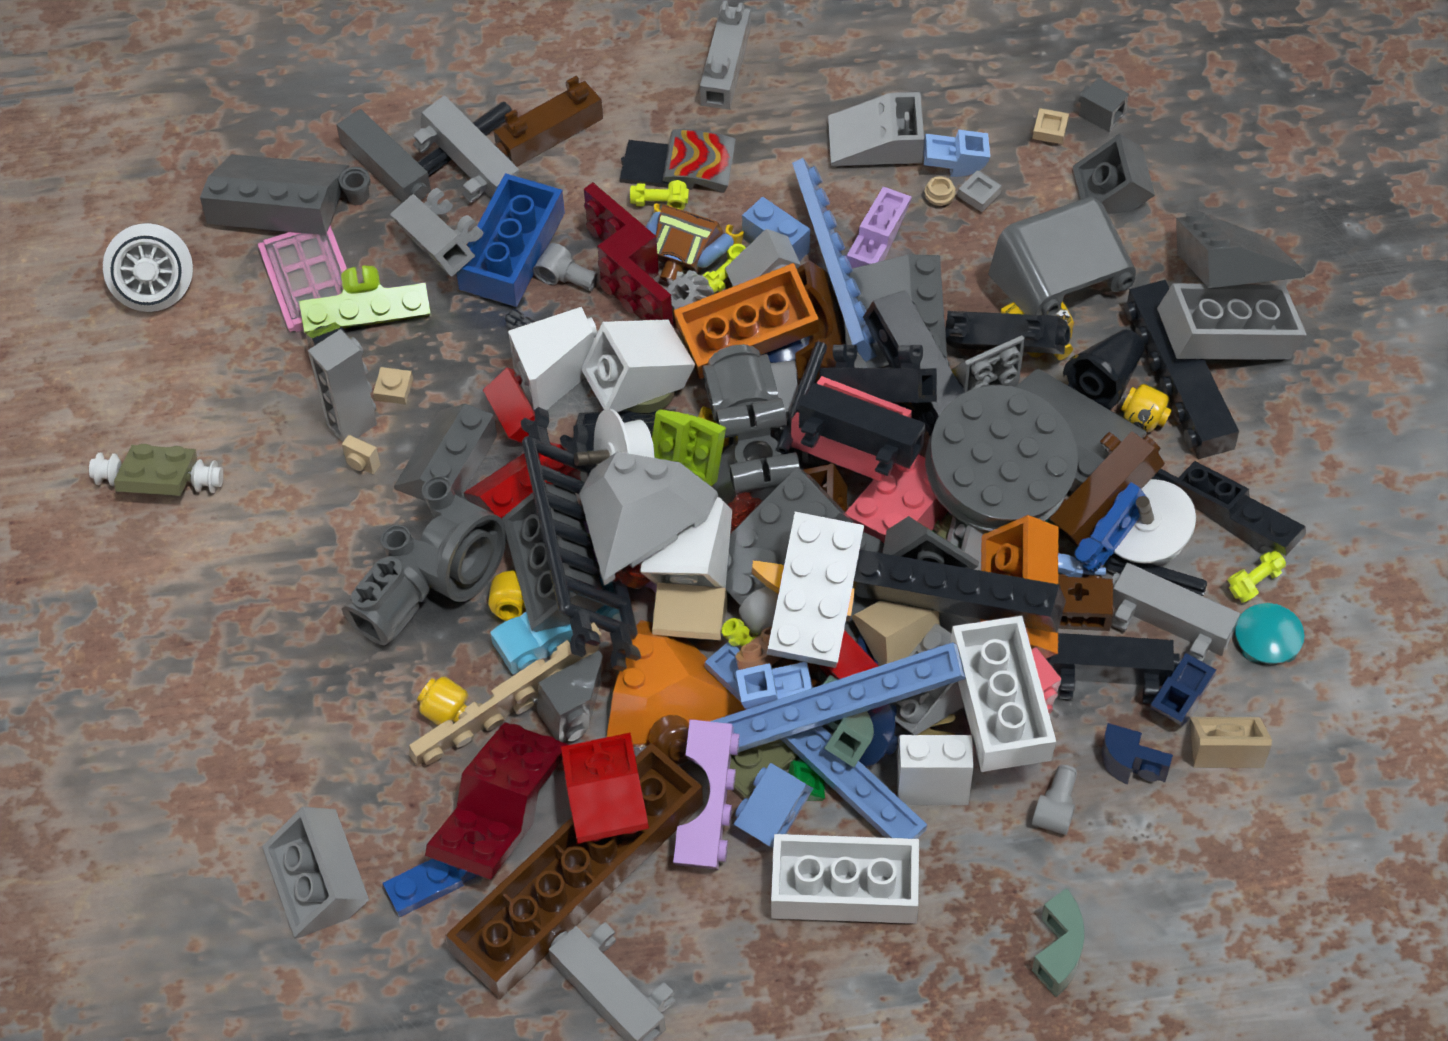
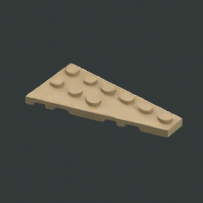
[409,623,601,766]

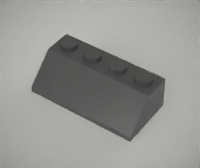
[502,482,605,632]

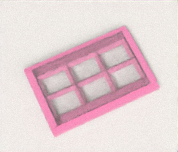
[258,226,347,332]

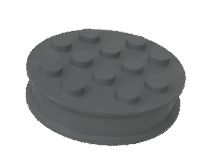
[925,385,1078,532]

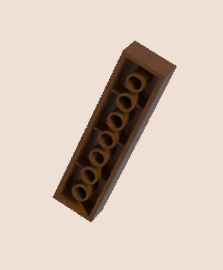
[445,743,703,999]

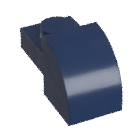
[1151,653,1216,726]
[1101,723,1173,785]

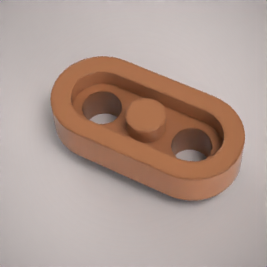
[735,627,782,670]

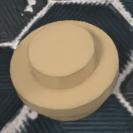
[925,176,956,206]

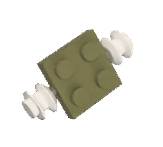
[89,444,223,496]

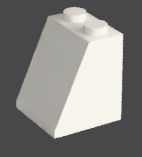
[508,307,597,411]
[581,320,695,412]
[641,497,732,588]
[896,735,973,805]

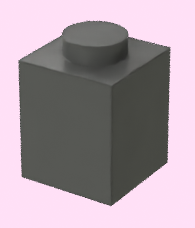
[1078,77,1129,132]

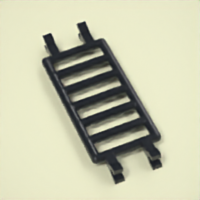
[520,407,641,671]

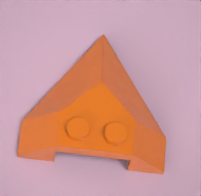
[607,620,747,748]

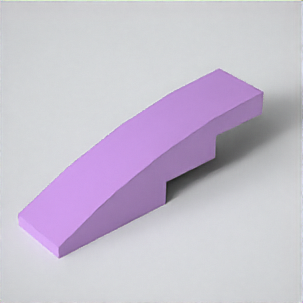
[846,187,912,268]

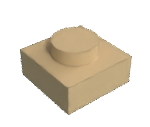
[1033,108,1069,144]
[373,367,413,405]
[342,435,380,475]

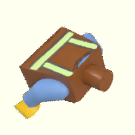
[646,203,744,282]

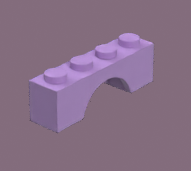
[673,720,740,870]

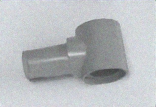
[533,243,598,291]
[1032,765,1077,835]

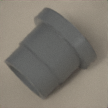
[339,167,371,205]

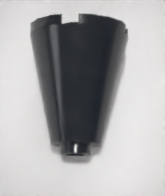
[1063,329,1145,410]

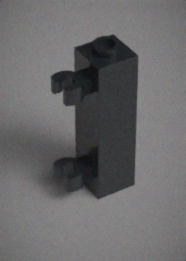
[945,311,1071,354]
[818,345,937,403]
[796,383,925,476]
[1046,633,1180,704]

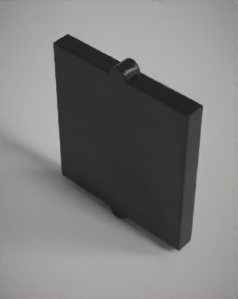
[620,140,669,188]

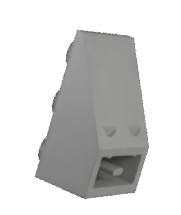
[828,92,924,166]
[951,336,1025,392]
[892,624,964,735]

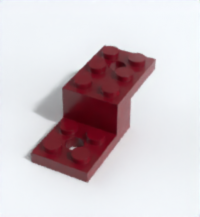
[584,182,673,326]
[425,722,568,880]

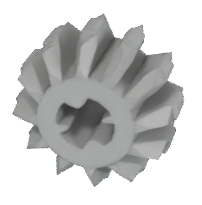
[665,270,715,320]

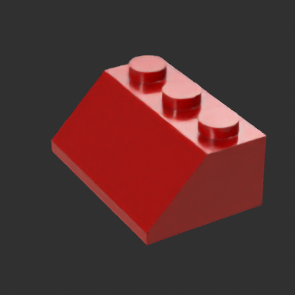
[463,442,582,519]

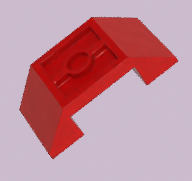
[561,732,649,843]

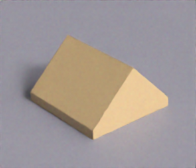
[652,583,728,640]
[852,601,940,666]
[1190,717,1272,768]

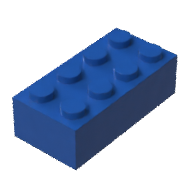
[456,173,565,307]

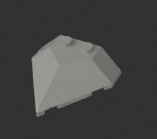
[579,452,718,585]

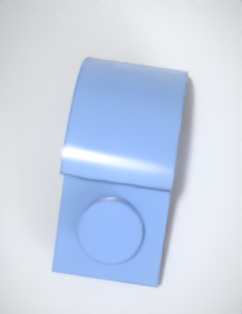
[923,130,990,177]
[736,661,813,709]

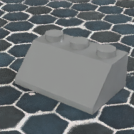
[262,807,369,938]

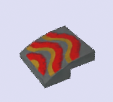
[663,129,736,193]

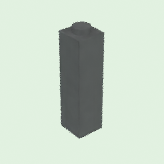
[336,108,431,203]

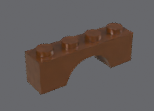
[795,261,843,383]

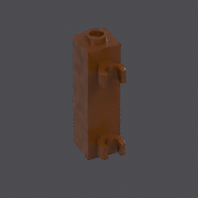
[494,75,603,167]
[1049,431,1165,547]

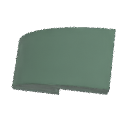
[824,675,874,767]
[1032,888,1084,997]

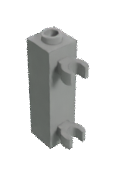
[700,0,751,110]
[413,95,519,203]
[390,188,483,277]
[1112,563,1241,662]
[549,922,675,1041]

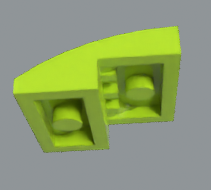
[652,410,726,486]

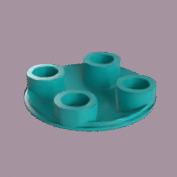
[1235,603,1305,664]

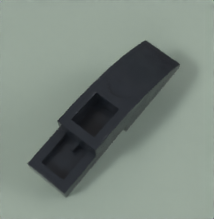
[1175,461,1306,556]

